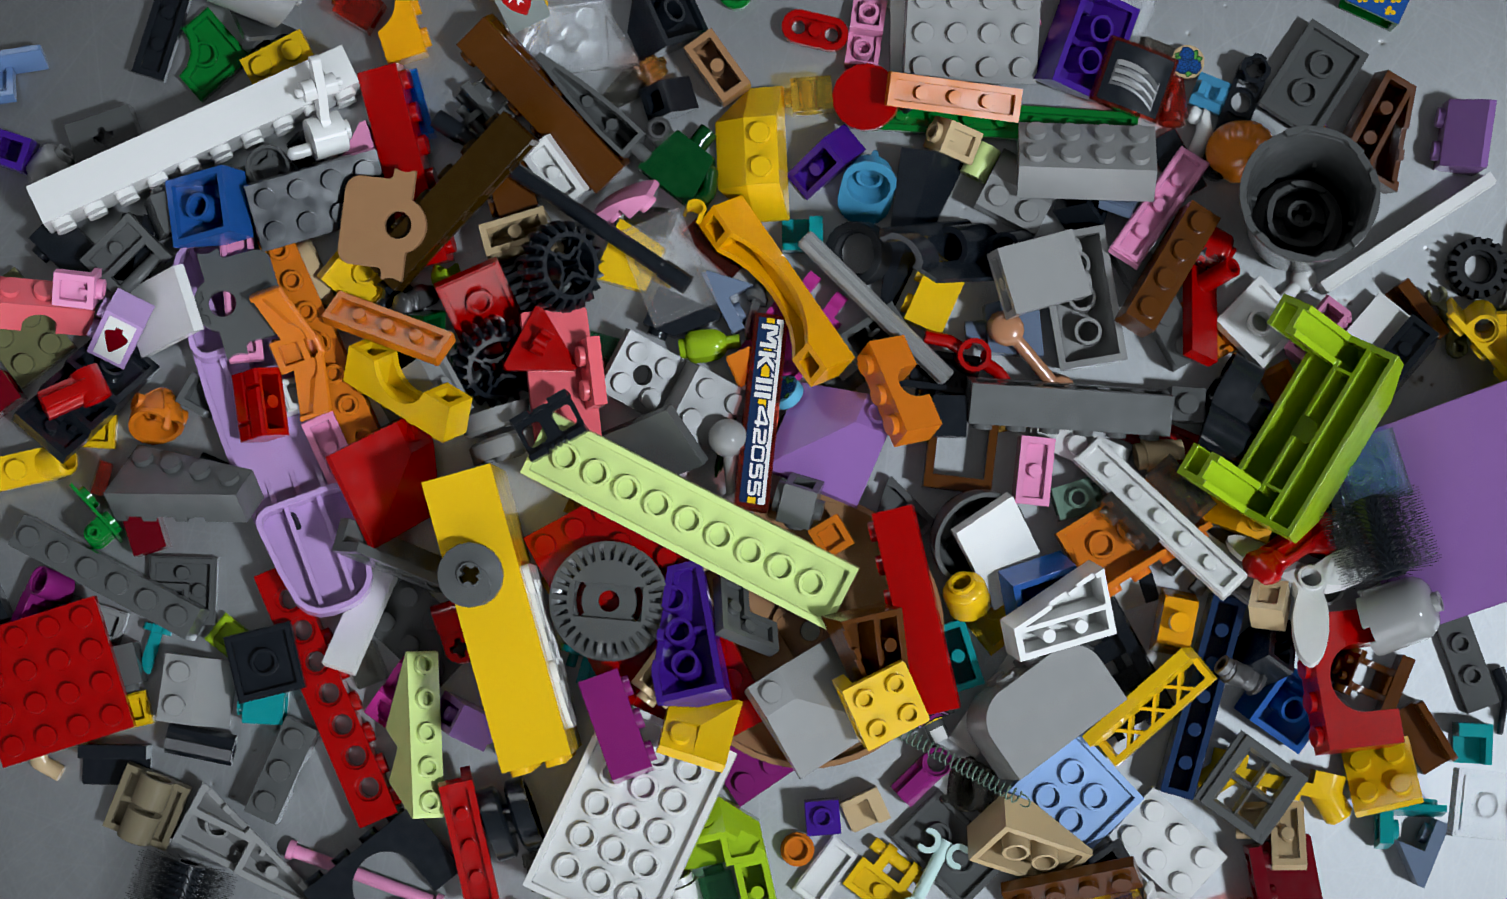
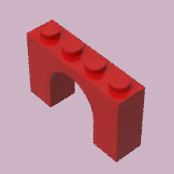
[1291,609,1405,756]

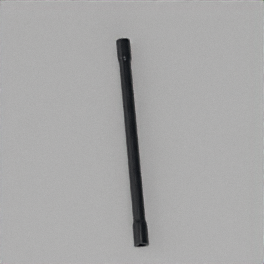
[430,110,694,294]

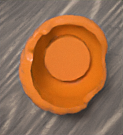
[1205,120,1273,183]

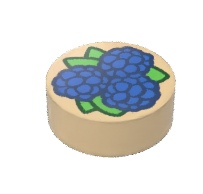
[1170,45,1204,80]

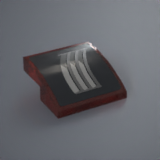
[1089,35,1179,124]

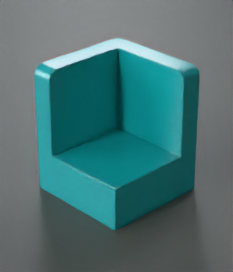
[782,216,823,254]
[1451,722,1494,765]

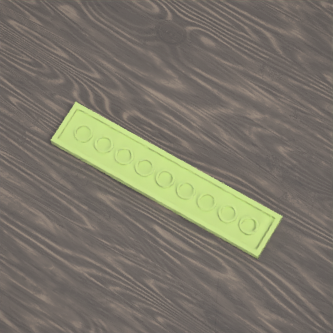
[520,412,860,630]

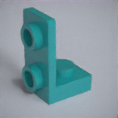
[1373,799,1448,849]

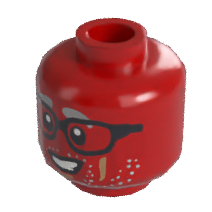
[1195,226,1237,270]

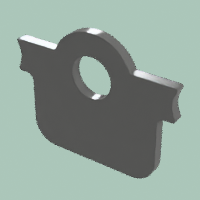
[194,249,278,360]

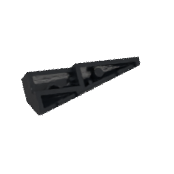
[880,147,963,306]

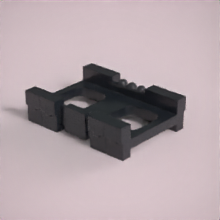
[509,389,589,463]

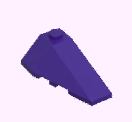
[651,561,732,707]

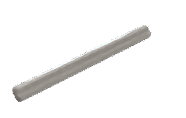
[798,231,954,384]

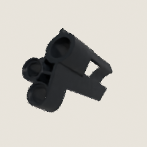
[879,219,1034,283]

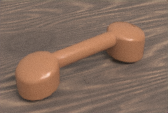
[986,311,1074,384]

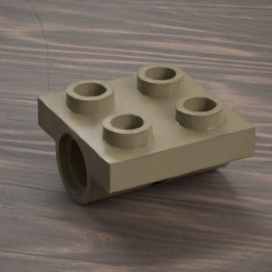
[102,761,193,851]

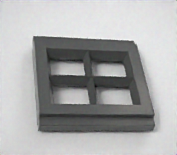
[1194,730,1309,845]

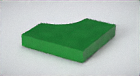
[179,7,250,103]

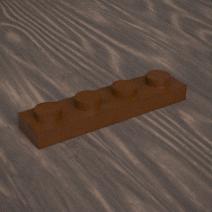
[1001,856,1143,899]

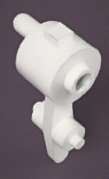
[287,54,352,161]

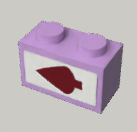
[87,288,155,370]

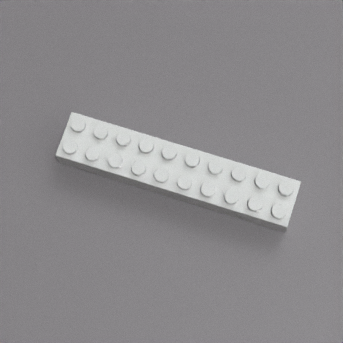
[26,45,361,235]

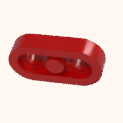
[782,9,848,52]

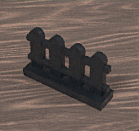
[1093,595,1175,742]

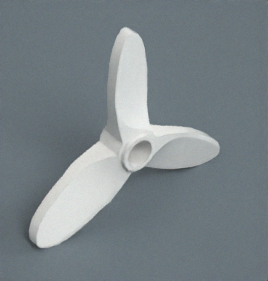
[1226,535,1372,668]

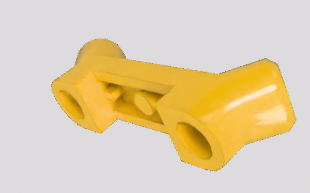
[0,447,78,492]
[1198,747,1352,825]

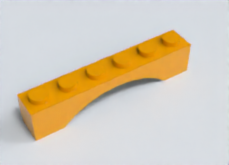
[698,195,855,387]

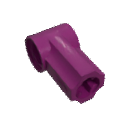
[890,744,953,807]

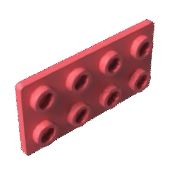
[519,307,608,443]

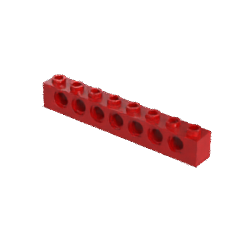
[253,568,402,829]

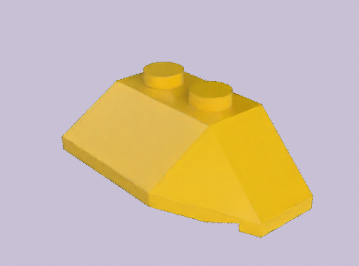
[715,86,790,223]

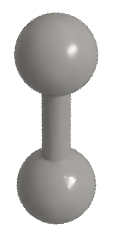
[709,419,754,513]

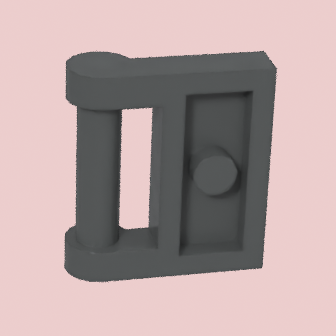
[80,212,173,295]

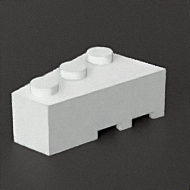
[1000,560,1117,662]

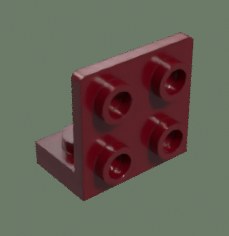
[1242,834,1323,899]

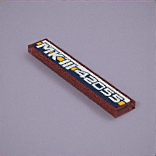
[733,312,788,514]

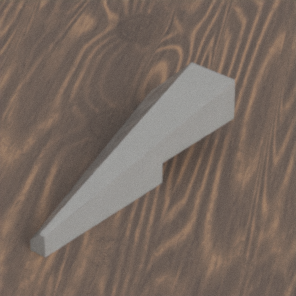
[172,782,308,899]

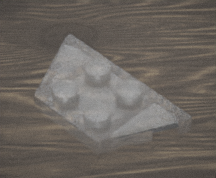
[523,1,641,74]

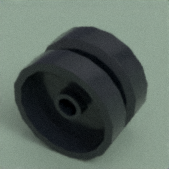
[476,776,545,862]

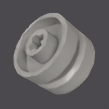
[464,398,534,466]

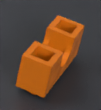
[857,335,942,447]

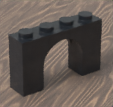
[303,805,458,899]

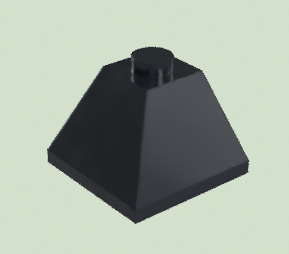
[627,0,708,63]

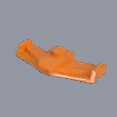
[249,285,333,422]

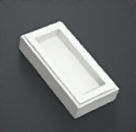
[792,834,860,899]

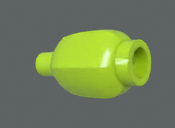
[678,329,741,364]

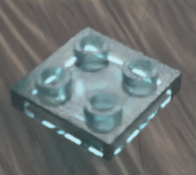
[1338,427,1413,513]

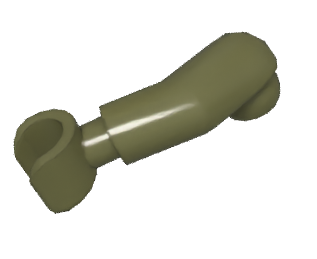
[1424,286,1468,359]

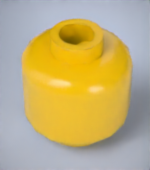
[943,571,991,622]

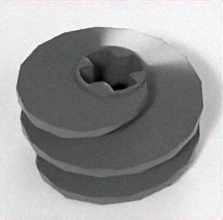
[437,542,504,608]

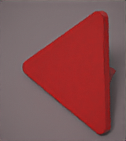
[503,306,577,372]

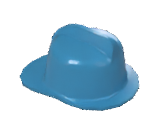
[838,150,897,224]

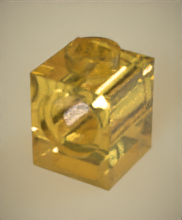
[784,75,833,117]

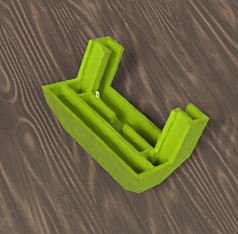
[1177,293,1404,544]

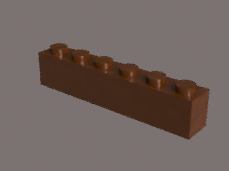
[456,13,632,194]

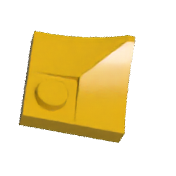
[656,700,743,773]

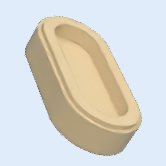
[297,239,336,306]

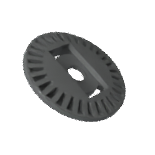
[549,541,666,661]

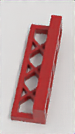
[438,765,500,899]

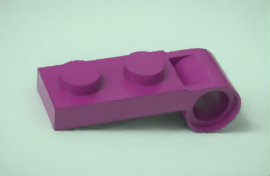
[10,566,75,622]

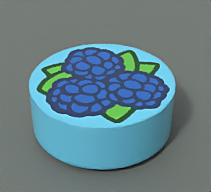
[775,375,804,410]

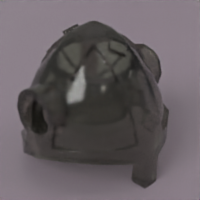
[939,756,998,813]

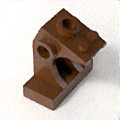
[1330,648,1416,711]

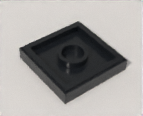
[223,621,307,704]

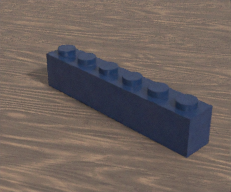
[1155,593,1247,800]

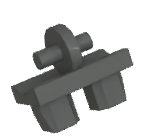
[456,77,516,136]

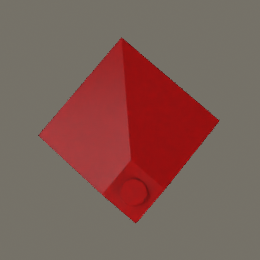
[325,417,437,549]

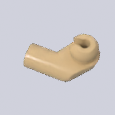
[29,754,66,781]

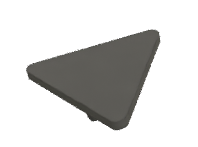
[230,10,297,54]

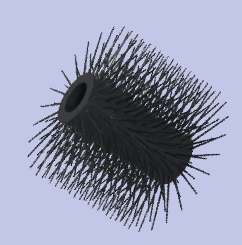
[1320,484,1442,589]
[124,849,238,899]

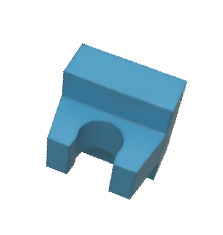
[1187,72,1232,117]

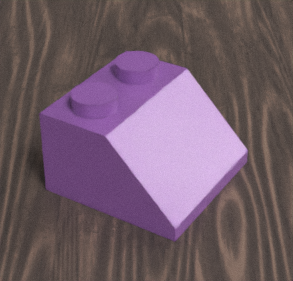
[1429,99,1497,176]

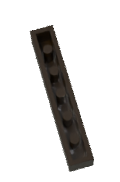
[370,111,540,292]

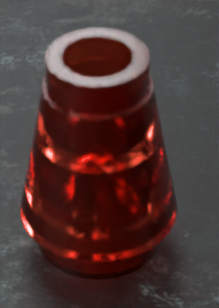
[1156,76,1189,128]

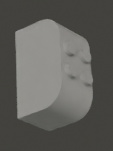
[966,645,1127,780]

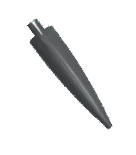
[535,52,652,163]

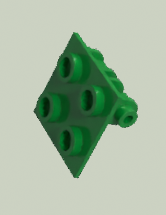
[69,483,123,549]

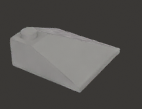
[744,637,859,779]

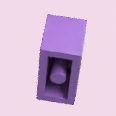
[440,690,493,752]

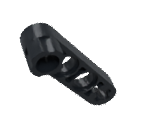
[1202,53,1271,182]

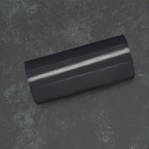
[164,723,238,766]

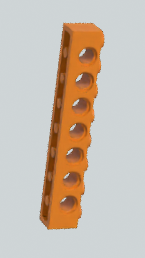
[257,241,381,444]

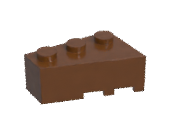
[1342,70,1417,194]
[821,602,909,683]

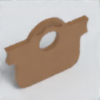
[338,168,427,282]

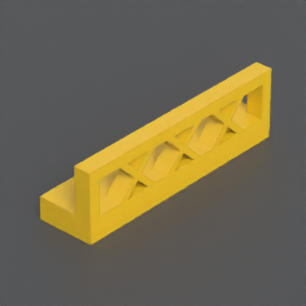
[1082,647,1218,766]

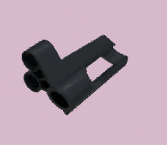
[1197,352,1332,513]

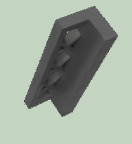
[332,518,442,593]

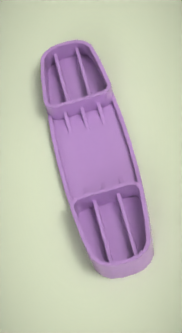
[173,246,373,618]

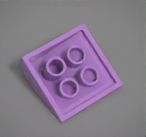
[768,382,887,509]

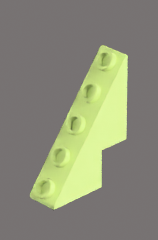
[386,651,444,819]

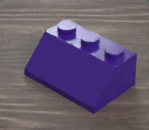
[1034,0,1140,104]

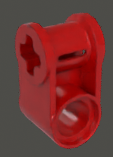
[430,601,471,664]

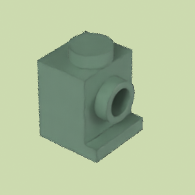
[1050,477,1103,522]

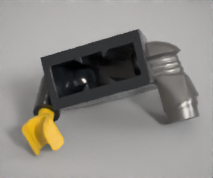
[1214,619,1296,696]

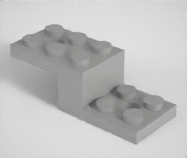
[604,328,784,467]

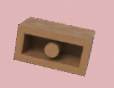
[684,28,751,108]

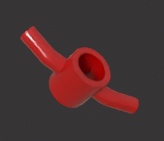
[923,330,1011,379]

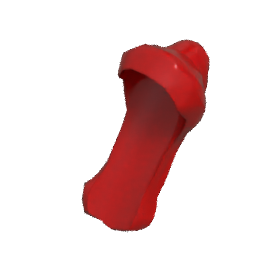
[1242,511,1338,585]

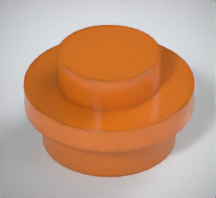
[780,832,814,867]

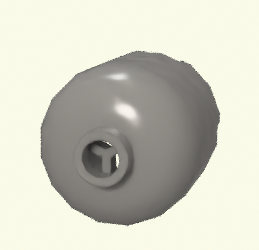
[1356,576,1444,656]

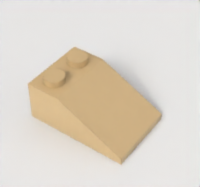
[967,792,1093,878]

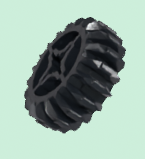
[517,220,604,313]
[450,316,528,408]

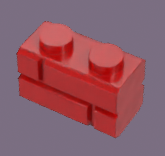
[232,367,290,443]

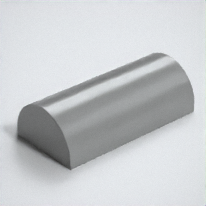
[1037,225,1128,371]

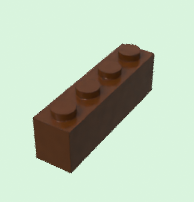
[1114,200,1221,338]

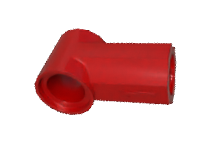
[37,363,112,421]

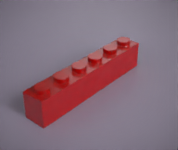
[357,62,457,269]
[867,504,961,715]

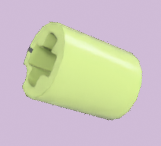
[960,141,1001,184]

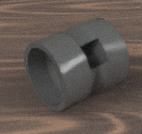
[245,144,295,182]

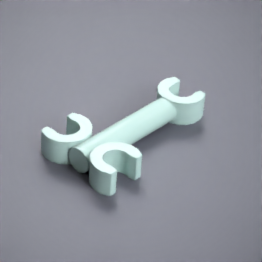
[904,828,968,899]

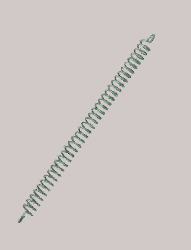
[897,730,1031,808]

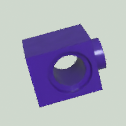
[804,797,841,836]

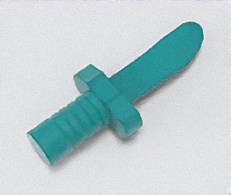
[142,622,172,674]

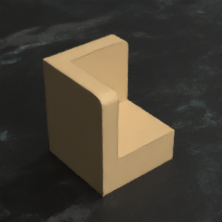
[1248,579,1291,632]
[839,785,891,832]

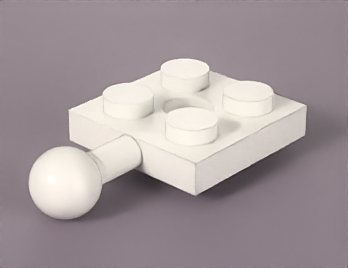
[1217,270,1317,368]

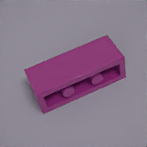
[578,668,657,784]

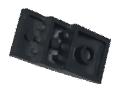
[12,338,160,464]

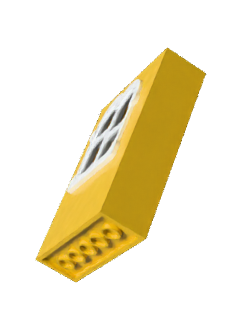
[421,463,582,778]

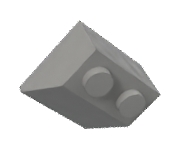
[973,148,1054,237]
[156,652,235,729]

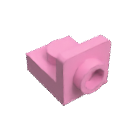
[52,268,107,310]

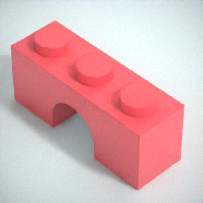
[0,276,95,336]

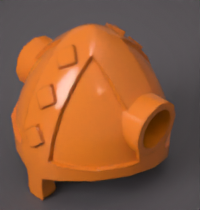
[128,387,189,445]

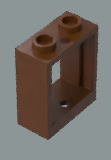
[921,425,999,492]

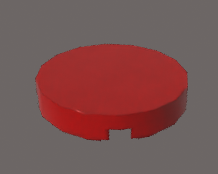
[832,63,899,132]

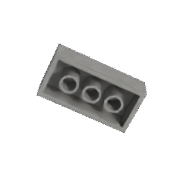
[1017,122,1157,202]

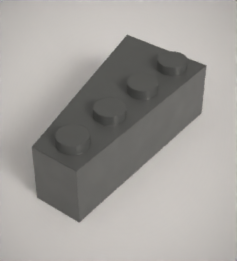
[103,445,264,522]

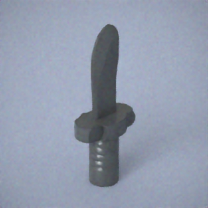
[745,279,768,340]

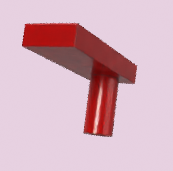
[1183,257,1240,367]

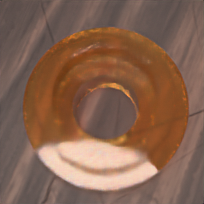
[635,55,668,85]

